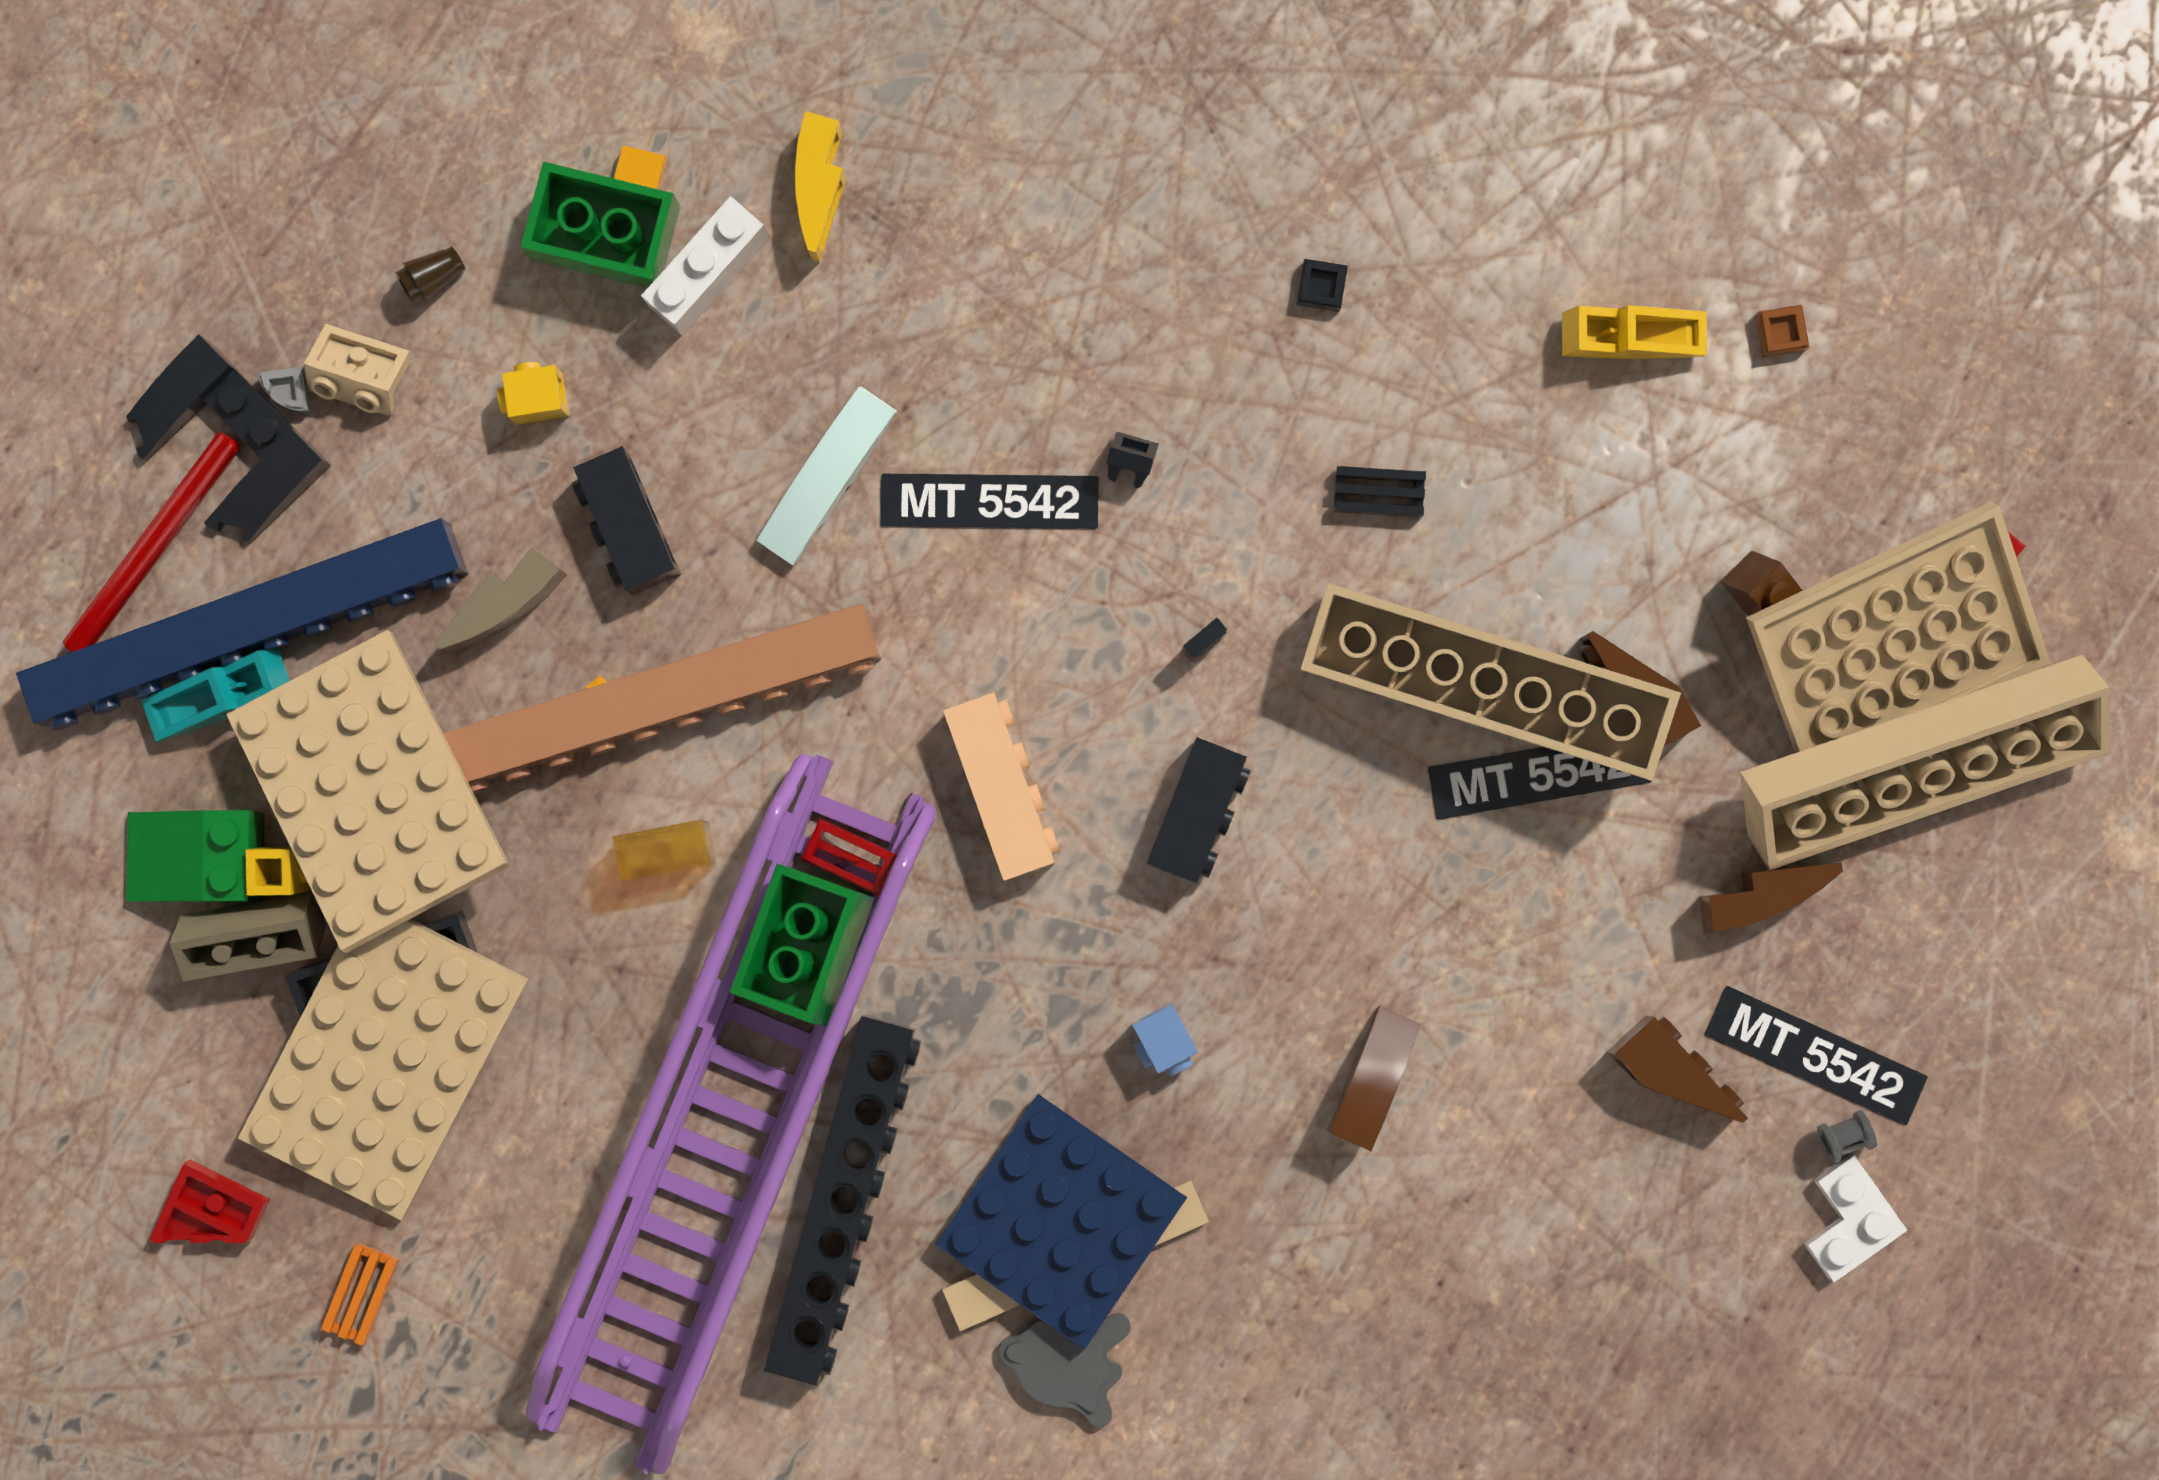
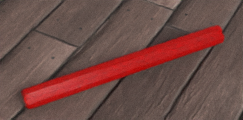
[63,432,239,652]

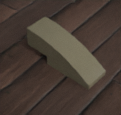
[434,548,567,653]

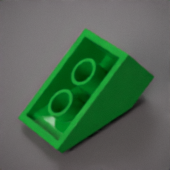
[126,810,264,902]

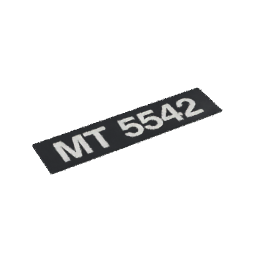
[881,473,1099,529]
[1428,747,1651,819]
[1706,986,1928,1125]

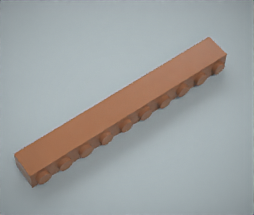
[443,603,882,793]

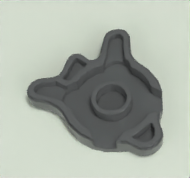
[999,1313,1131,1427]

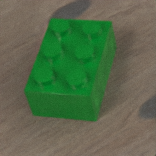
[520,161,681,288]
[730,863,875,1026]

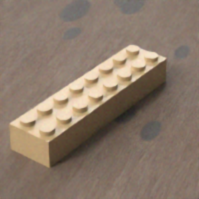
[1300,583,1681,781]
[1740,655,2110,870]

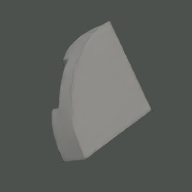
[258,367,311,413]

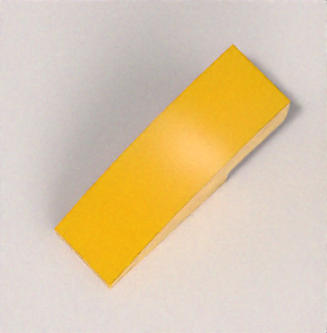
[795,111,846,262]
[1562,305,1707,359]

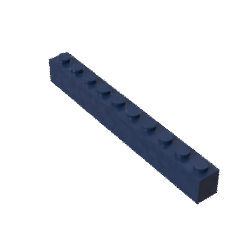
[16,518,468,730]

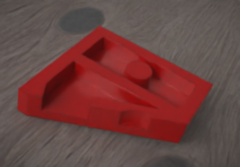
[149,1159,270,1243]

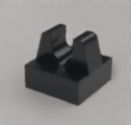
[1106,431,1159,488]

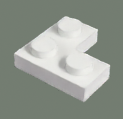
[1803,1154,1908,1283]

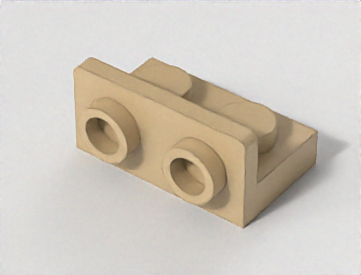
[304,324,411,416]

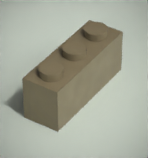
[169,892,326,982]

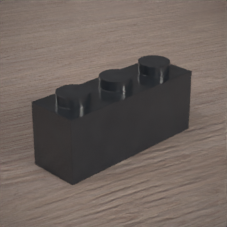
[571,446,681,595]
[1146,737,1251,884]

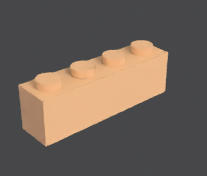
[943,693,1060,882]

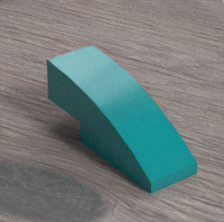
[141,650,290,742]

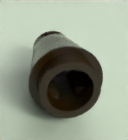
[395,246,466,304]

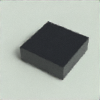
[1296,259,1348,312]
[1181,618,1227,662]

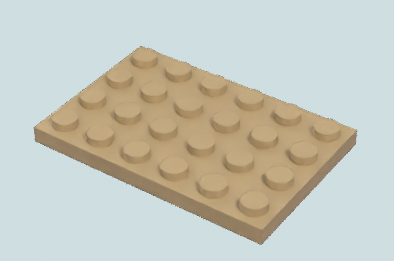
[1746,502,2051,753]
[226,629,510,953]
[238,919,529,1220]

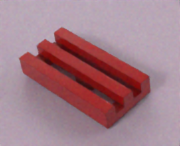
[801,819,897,897]

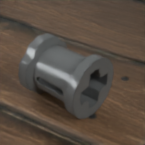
[1817,1110,1877,1164]

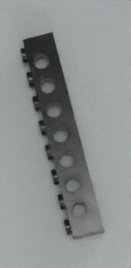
[764,1014,922,1386]

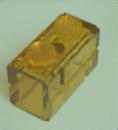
[613,819,716,881]

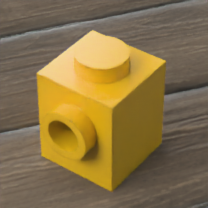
[497,362,569,425]
[246,846,310,895]

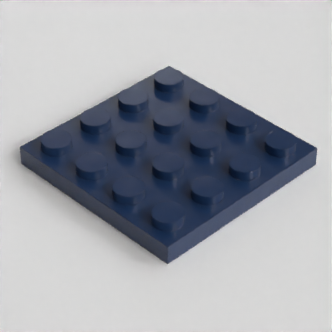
[935,1094,1187,1350]

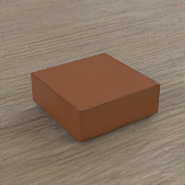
[1755,305,1810,358]

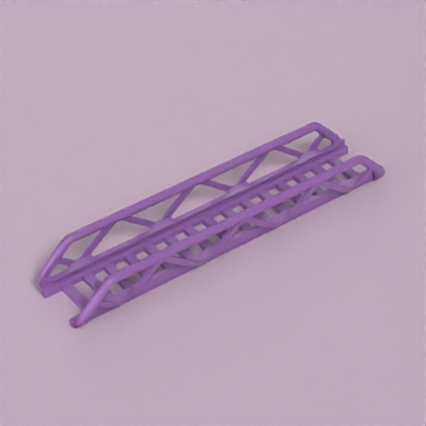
[526,754,936,1474]

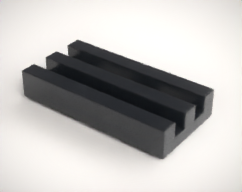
[1333,466,1426,518]

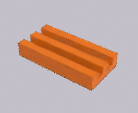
[320,1242,400,1346]

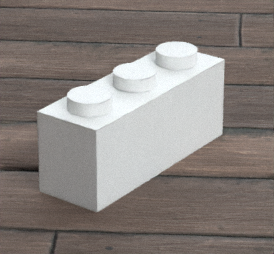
[641,196,770,336]

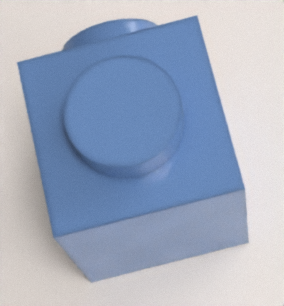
[1132,1003,1198,1076]

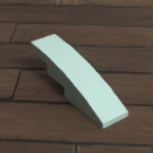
[756,386,897,565]

